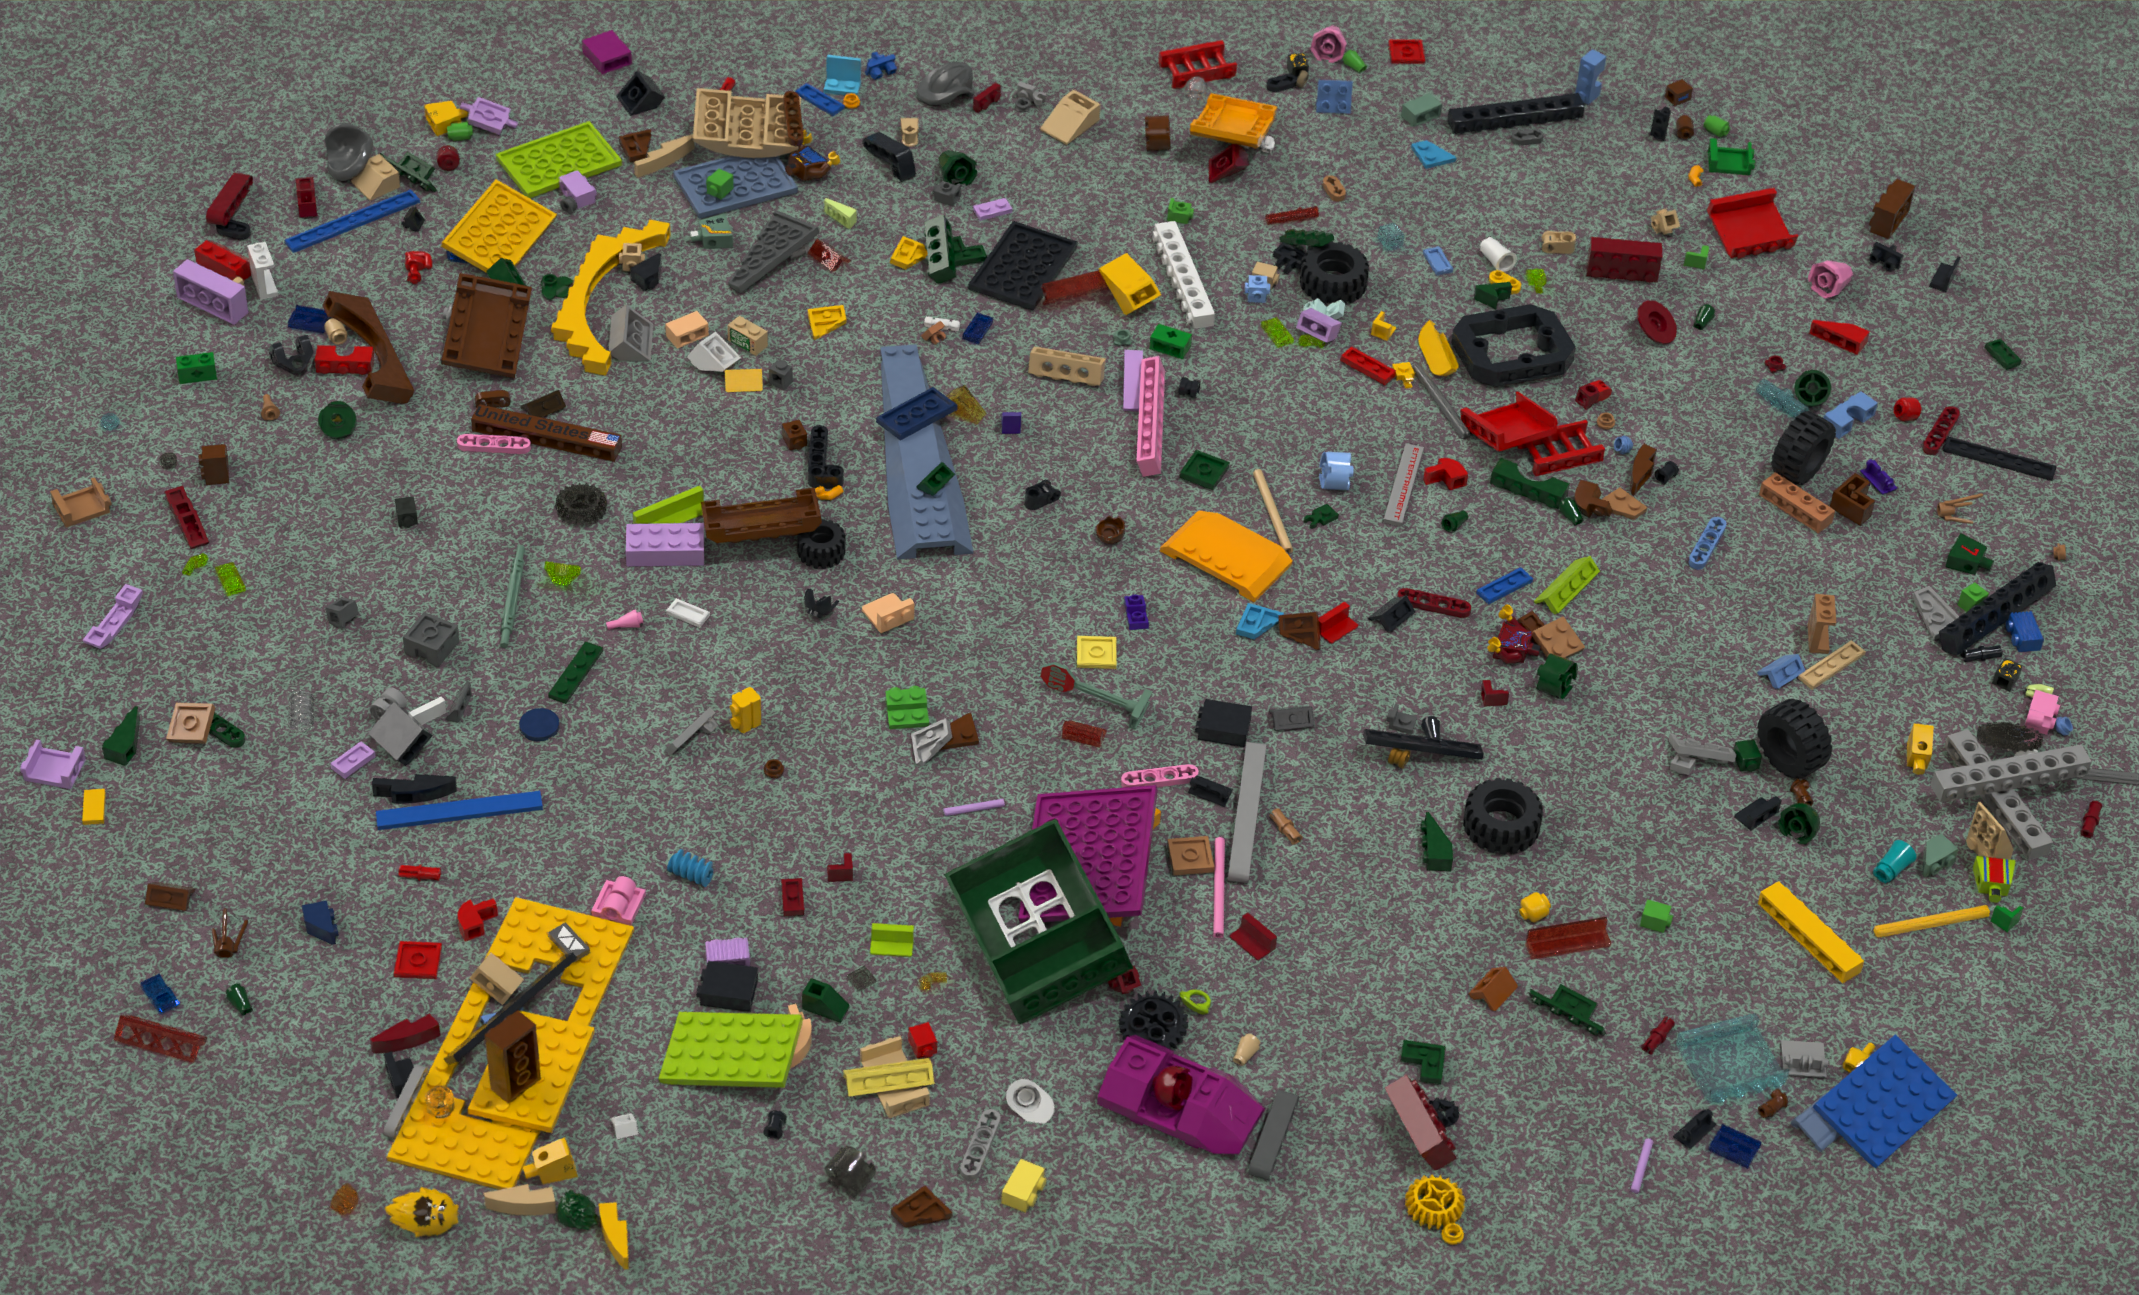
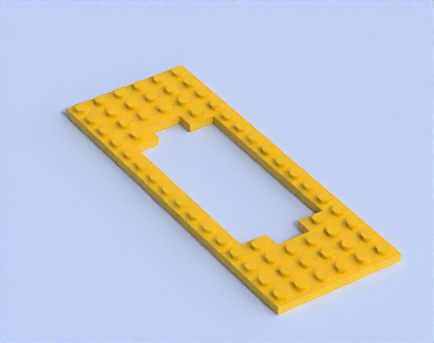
[387,897,634,1190]

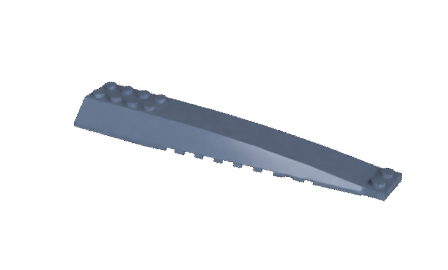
[880,344,973,560]

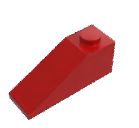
[1809,320,1870,355]

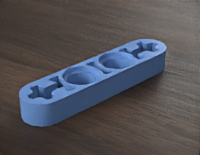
[1688,517,1727,570]

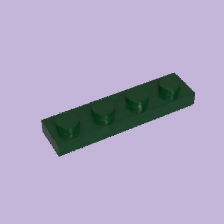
[1279,229,1335,247]
[548,641,603,704]

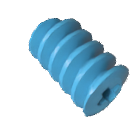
[667,849,713,887]

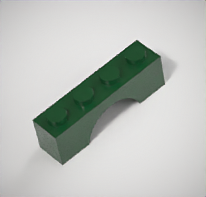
[1490,458,1570,509]

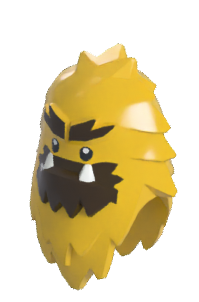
[385,1187,459,1237]

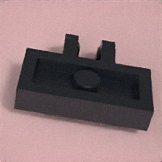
[1273,242,1306,275]

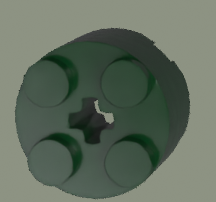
[1536,653,1578,699]

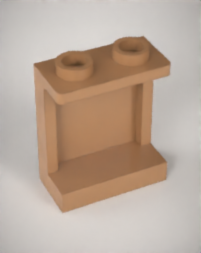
[50,477,112,528]
[1807,594,1836,654]

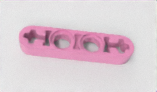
[457,434,531,454]
[1121,764,1198,788]

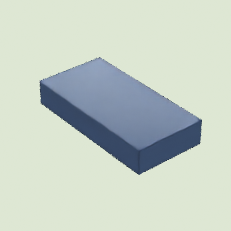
[1423,246,1453,276]

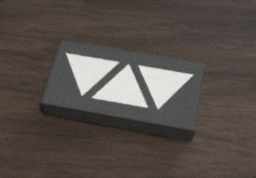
[548,922,590,963]

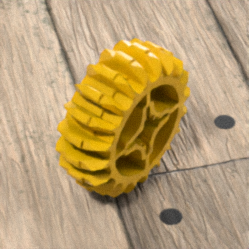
[1405,1174,1465,1230]

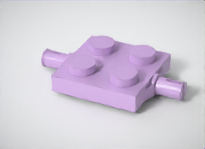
[460,97,518,135]

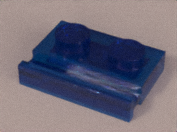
[288,305,332,334]
[1709,1124,1762,1169]

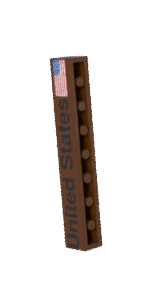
[471,404,622,462]

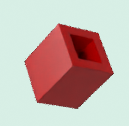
[908,1022,937,1059]

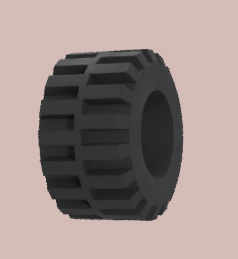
[797,519,846,569]

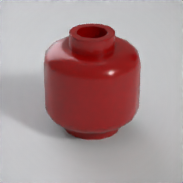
[1893,397,1922,421]

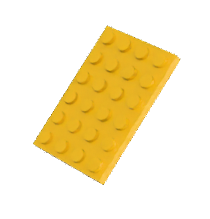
[441,179,557,273]
[468,1010,595,1133]

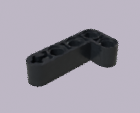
[862,132,916,182]
[808,425,844,489]

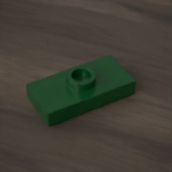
[1985,338,2022,370]

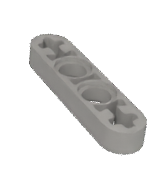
[384,1064,428,1139]
[960,1109,1001,1181]

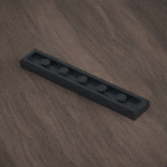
[1943,436,2057,481]
[1363,729,1484,760]

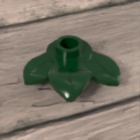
[541,274,573,300]

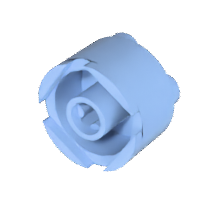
[1319,452,1353,490]

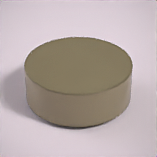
[1296,70,1309,88]

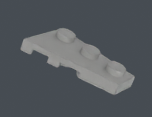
[1913,586,1959,641]
[1669,733,1736,763]

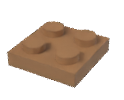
[1532,616,1585,658]
[166,703,216,744]
[1167,836,1214,876]

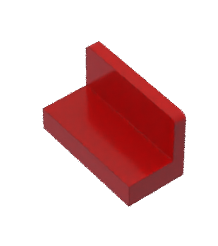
[1319,601,1358,644]

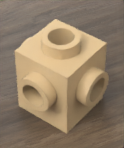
[1651,209,1680,235]
[619,243,645,272]

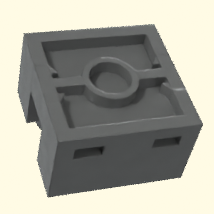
[403,612,459,667]

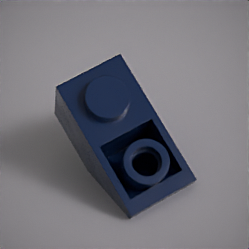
[302,900,339,945]

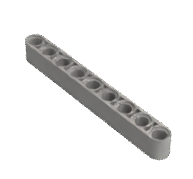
[1228,742,1267,883]

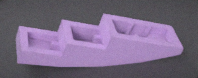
[1123,350,1143,411]

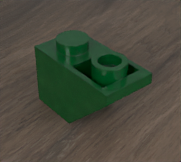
[802,978,850,1023]

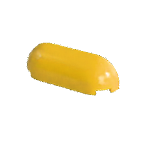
[1419,320,1459,376]

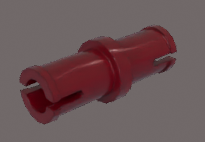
[2080,801,2102,838]
[1641,1016,1675,1055]

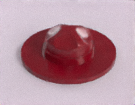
[1637,300,1677,344]

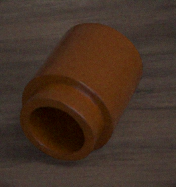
[1676,115,1694,139]

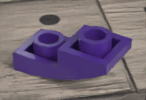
[1124,595,1149,630]

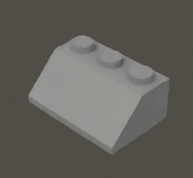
[609,304,653,362]

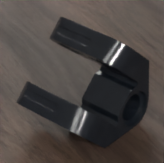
[269,335,314,375]

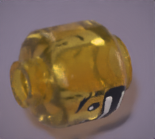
[425,1086,455,1119]

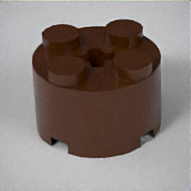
[1145,115,1171,151]

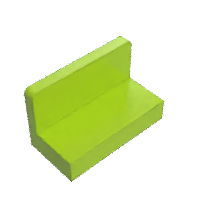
[870,923,914,957]

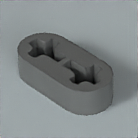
[1511,129,1544,146]

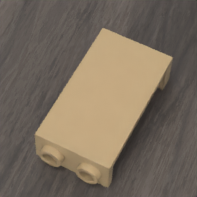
[860,1036,930,1118]

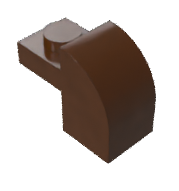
[1575,480,1613,518]

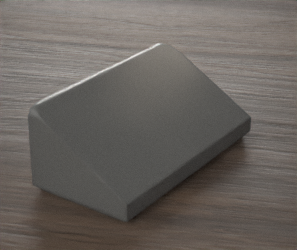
[445,681,472,723]

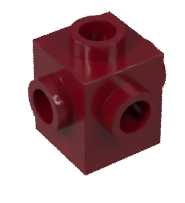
[1108,965,1141,994]

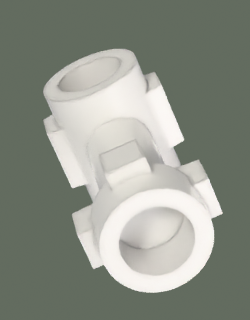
[1241,136,1275,153]

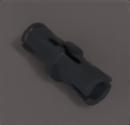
[1961,645,2003,662]

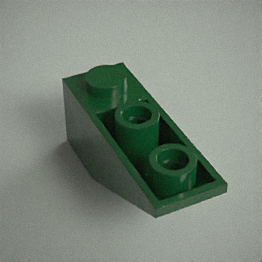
[102,706,140,766]
[1420,812,1453,871]

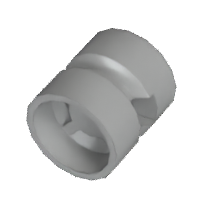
[369,687,407,721]

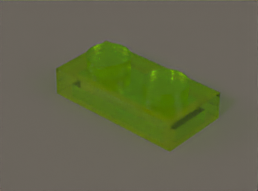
[215,562,246,597]

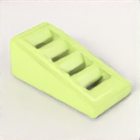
[824,198,857,229]

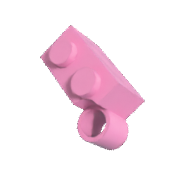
[2024,690,2060,735]

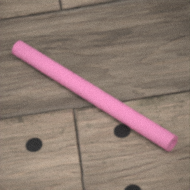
[1213,837,1225,938]

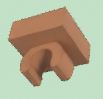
[921,321,946,344]

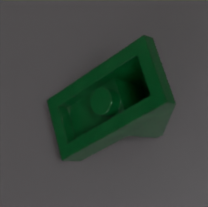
[1474,282,1512,310]

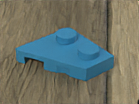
[1411,140,1456,169]
[1236,603,1284,640]

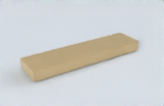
[1798,640,1866,690]

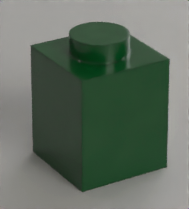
[1733,739,1762,772]

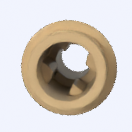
[1233,1034,1260,1066]

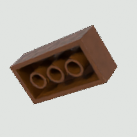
[485,1010,541,1104]

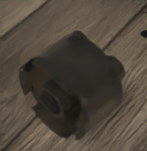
[825,1146,876,1198]

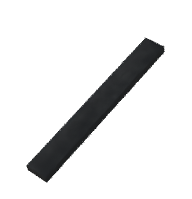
[444,952,577,1065]

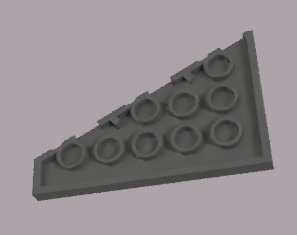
[728,210,820,293]

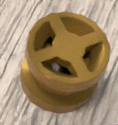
[1388,748,1411,769]

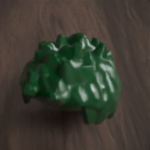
[557,1189,598,1231]

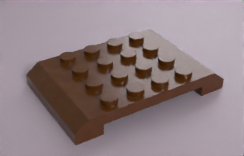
[441,273,532,378]
[701,488,822,543]

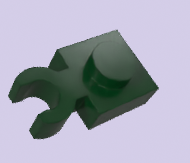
[1304,504,1339,529]

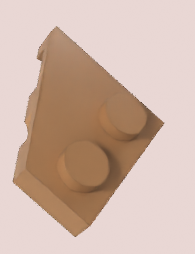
[1602,487,1648,520]

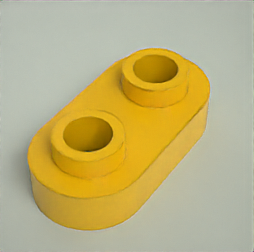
[1489,270,1521,294]

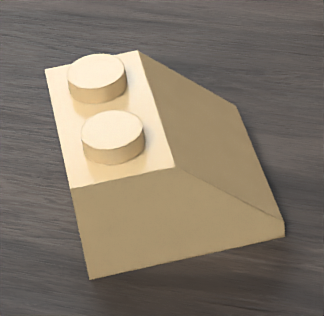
[351,154,400,201]

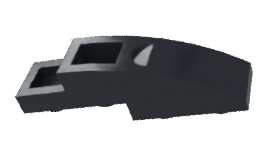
[372,774,457,804]

